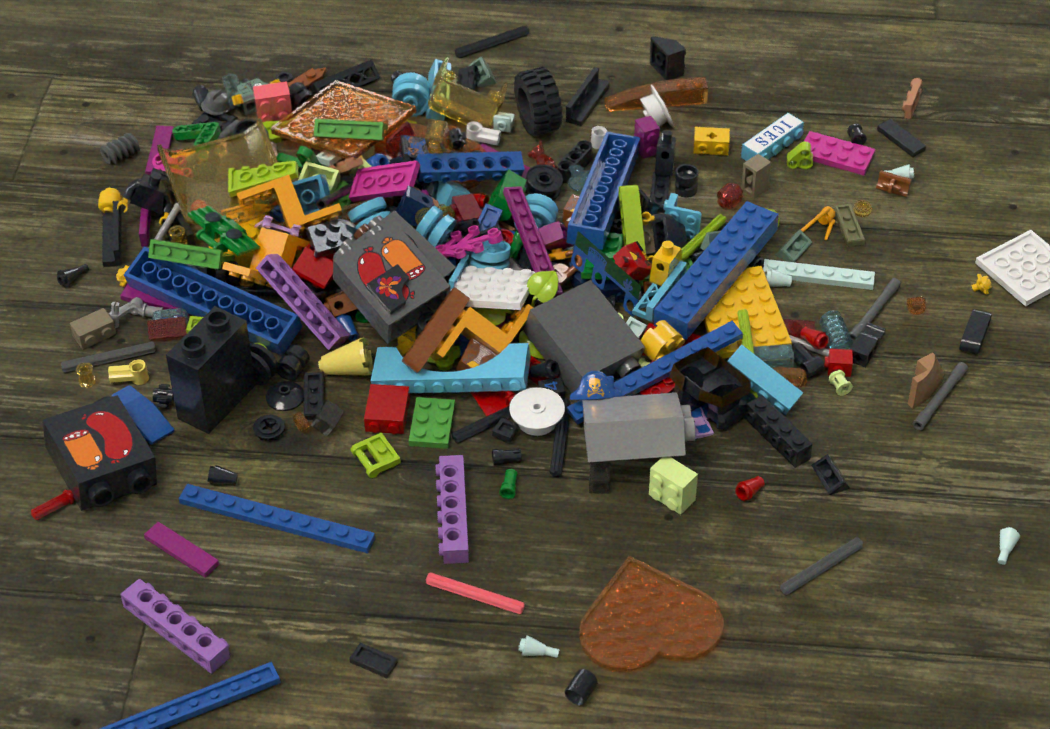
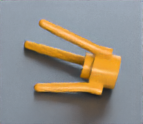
[800,206,836,240]

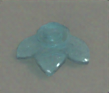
[568,165,590,192]

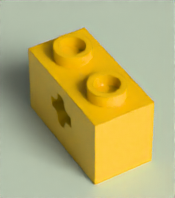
[693,127,730,155]

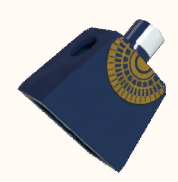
[396,185,433,227]

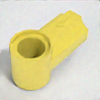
[108,360,149,385]

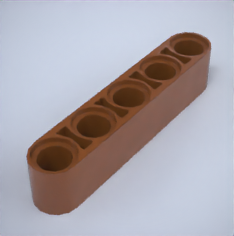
[401,287,470,373]

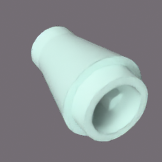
[765,269,792,287]

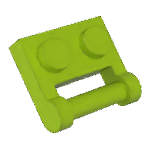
[350,433,401,478]

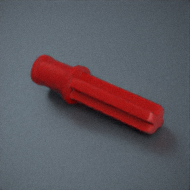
[31,490,75,520]

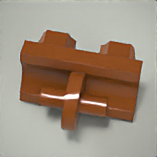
[876,170,912,197]

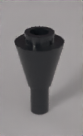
[57,264,89,287]

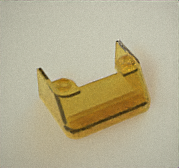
[428,57,508,129]

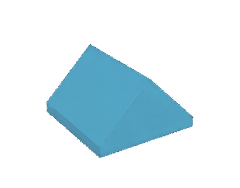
[433,181,471,214]

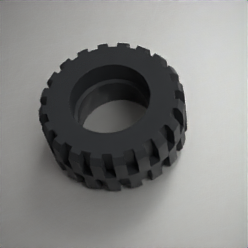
[514,67,563,136]

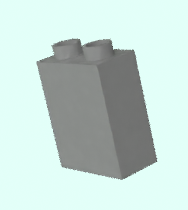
[582,393,695,462]

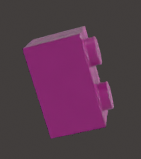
[634,115,660,159]
[538,221,574,251]

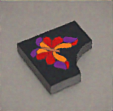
[367,264,409,314]

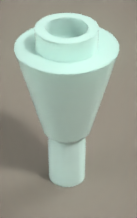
[885,164,914,178]
[998,527,1020,565]
[518,635,559,658]

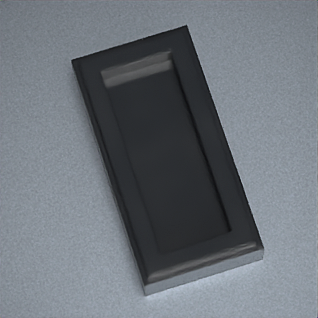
[349,643,398,678]

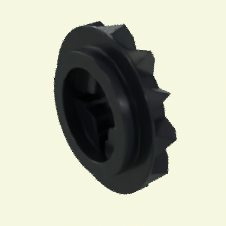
[253,415,285,441]

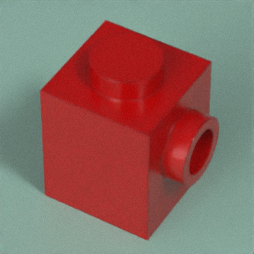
[824,349,853,377]

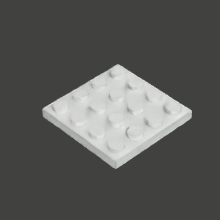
[975,230,1050,306]
[450,266,535,310]

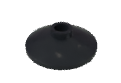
[266,381,304,411]

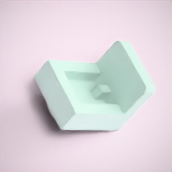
[493,112,515,132]

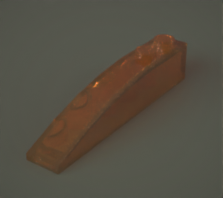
[604,77,708,112]

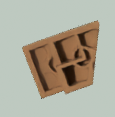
[908,353,944,409]

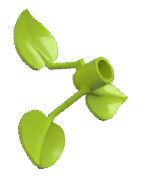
[474,271,558,359]

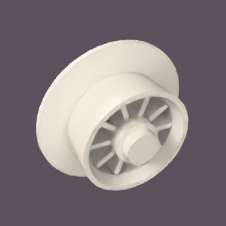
[640,85,675,128]
[510,388,565,436]

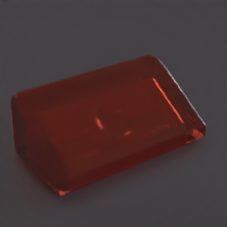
[386,121,416,158]

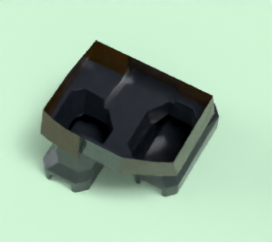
[669,347,756,430]

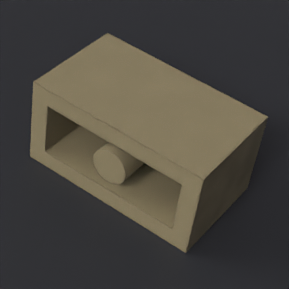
[741,154,771,198]
[69,308,116,350]

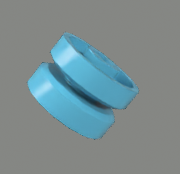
[392,73,430,117]
[514,193,558,229]
[347,197,391,229]
[416,206,457,247]
[469,240,511,270]

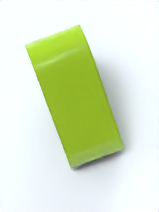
[787,142,813,169]

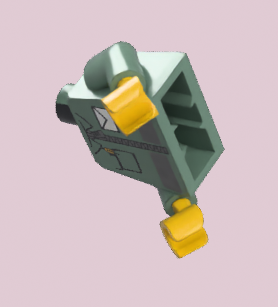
[232,78,280,115]

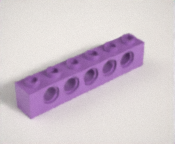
[256,254,350,350]
[436,455,469,564]
[120,579,230,674]

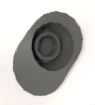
[201,89,235,115]

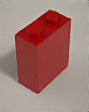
[364,384,410,434]

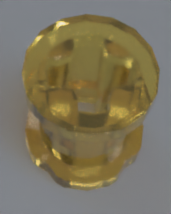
[169,225,187,244]
[76,362,96,388]

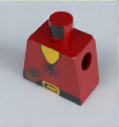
[613,241,652,281]

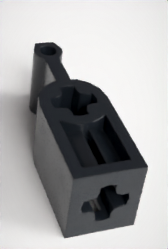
[850,322,886,368]

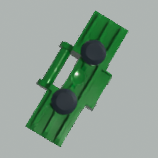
[188,205,260,256]

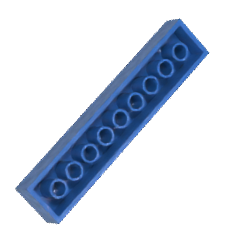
[567,131,640,250]
[654,201,779,340]
[124,247,302,356]

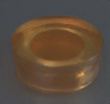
[293,412,310,432]

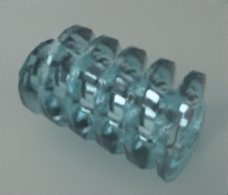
[819,310,853,350]

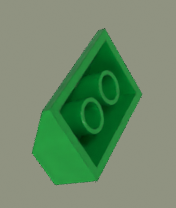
[488,169,526,221]

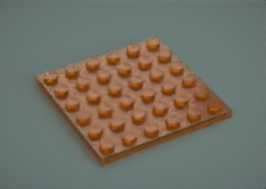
[271,80,416,160]

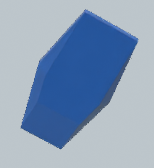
[112,385,174,445]

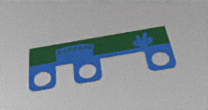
[571,231,641,317]

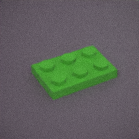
[409,397,455,449]

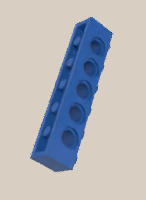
[415,151,525,183]

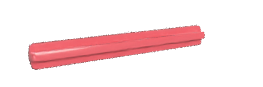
[426,573,525,614]

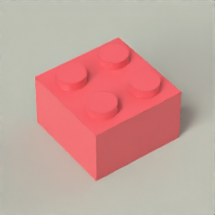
[253,81,293,122]

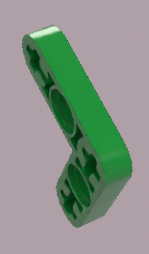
[172,122,221,154]
[275,146,321,173]

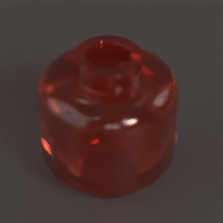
[717,183,743,209]

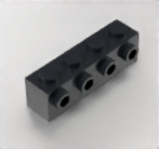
[745,395,813,468]

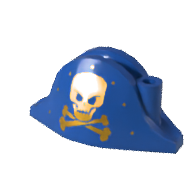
[570,371,622,400]

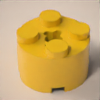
[640,320,685,362]

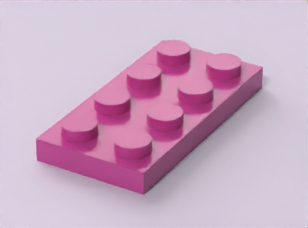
[804,131,875,176]
[348,160,420,202]

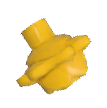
[116,265,130,287]
[972,274,992,295]

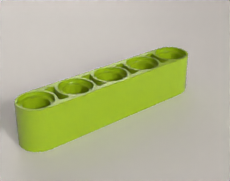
[619,185,646,254]

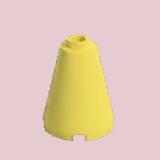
[318,337,373,376]

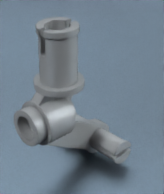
[110,297,164,328]

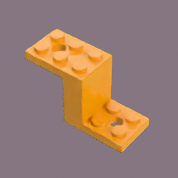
[237,175,342,234]
[222,227,310,288]
[430,304,534,361]

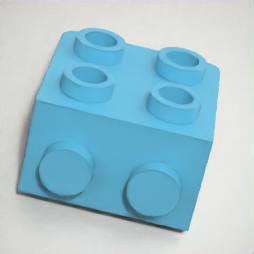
[663,193,702,239]

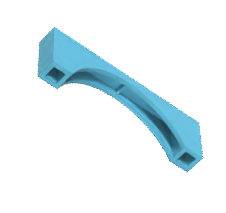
[371,343,531,393]

